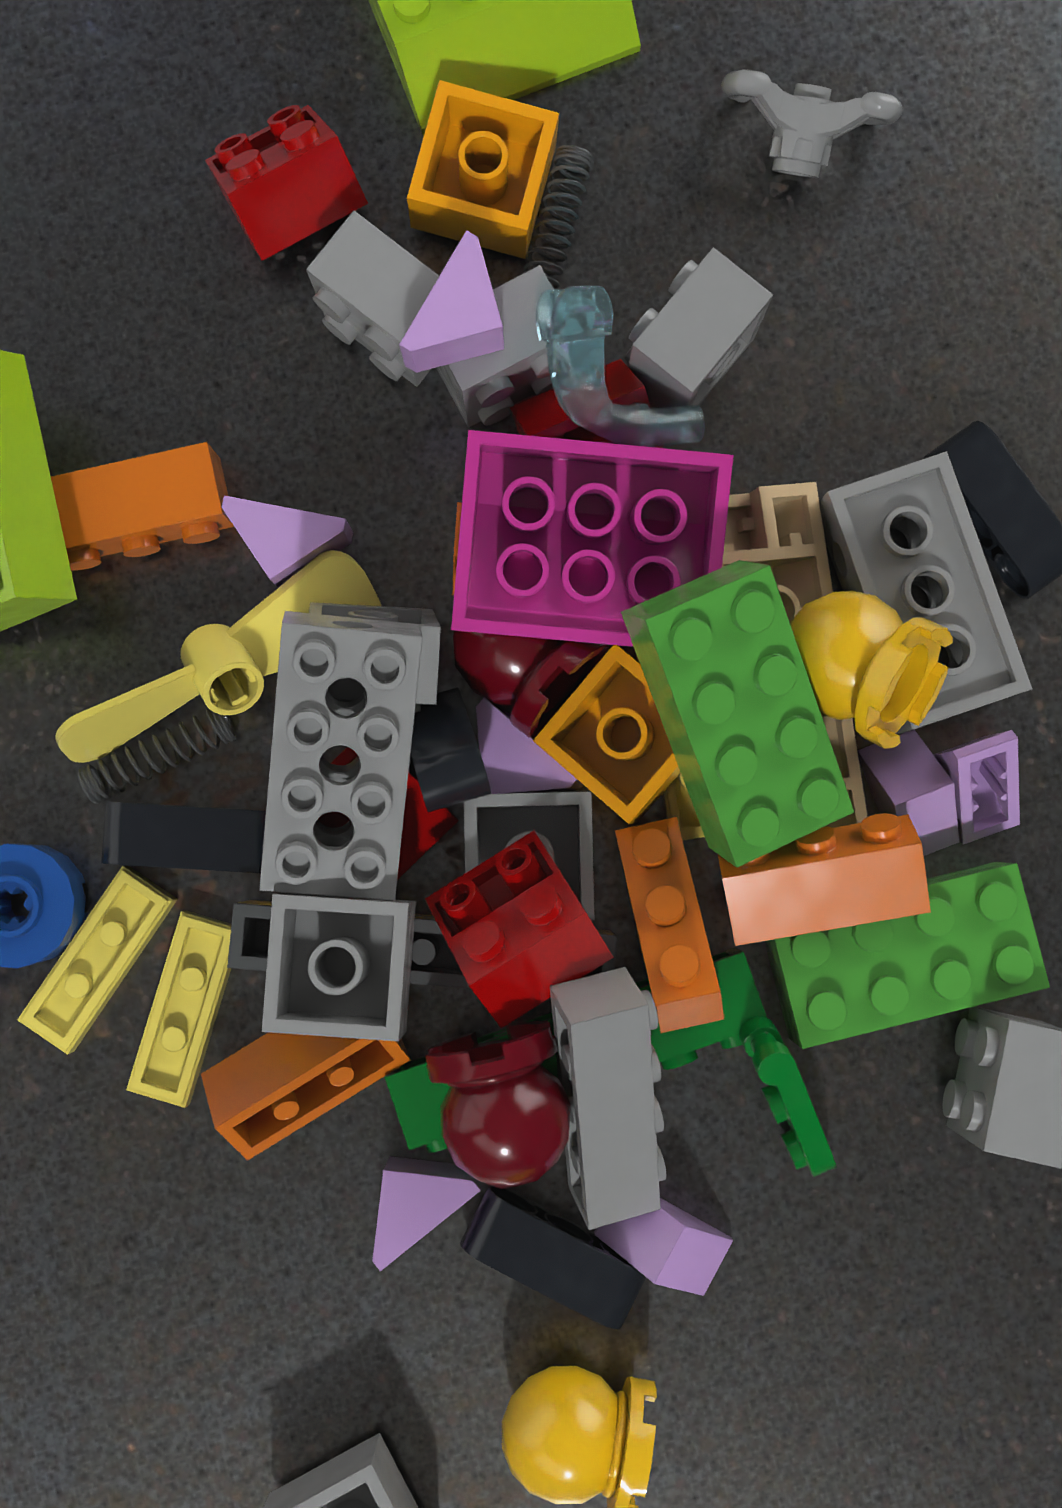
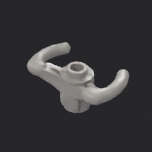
[721,69,903,178]

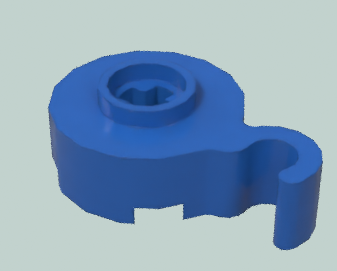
[0,844,88,968]

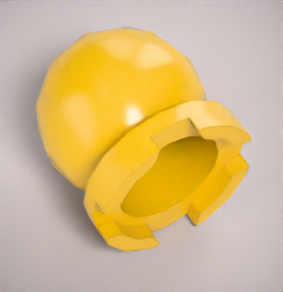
[790,591,953,749]
[502,1366,657,1508]

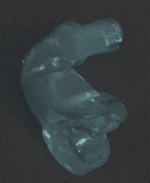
[535,286,705,447]

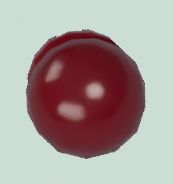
[453,630,610,738]
[425,1021,571,1189]

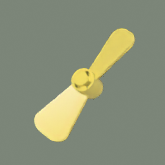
[55,550,382,763]

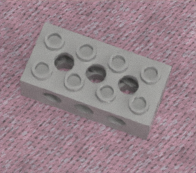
[819,451,1032,734]
[259,611,423,901]

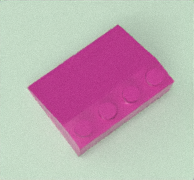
[451,430,734,647]

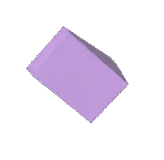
[399,230,504,373]
[222,495,353,587]
[476,698,584,794]
[857,729,959,856]
[933,730,1020,845]
[372,1156,482,1271]
[594,1198,733,1296]

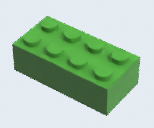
[621,560,854,867]
[764,862,1050,1049]

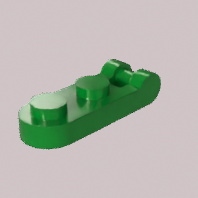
[739,1017,837,1177]

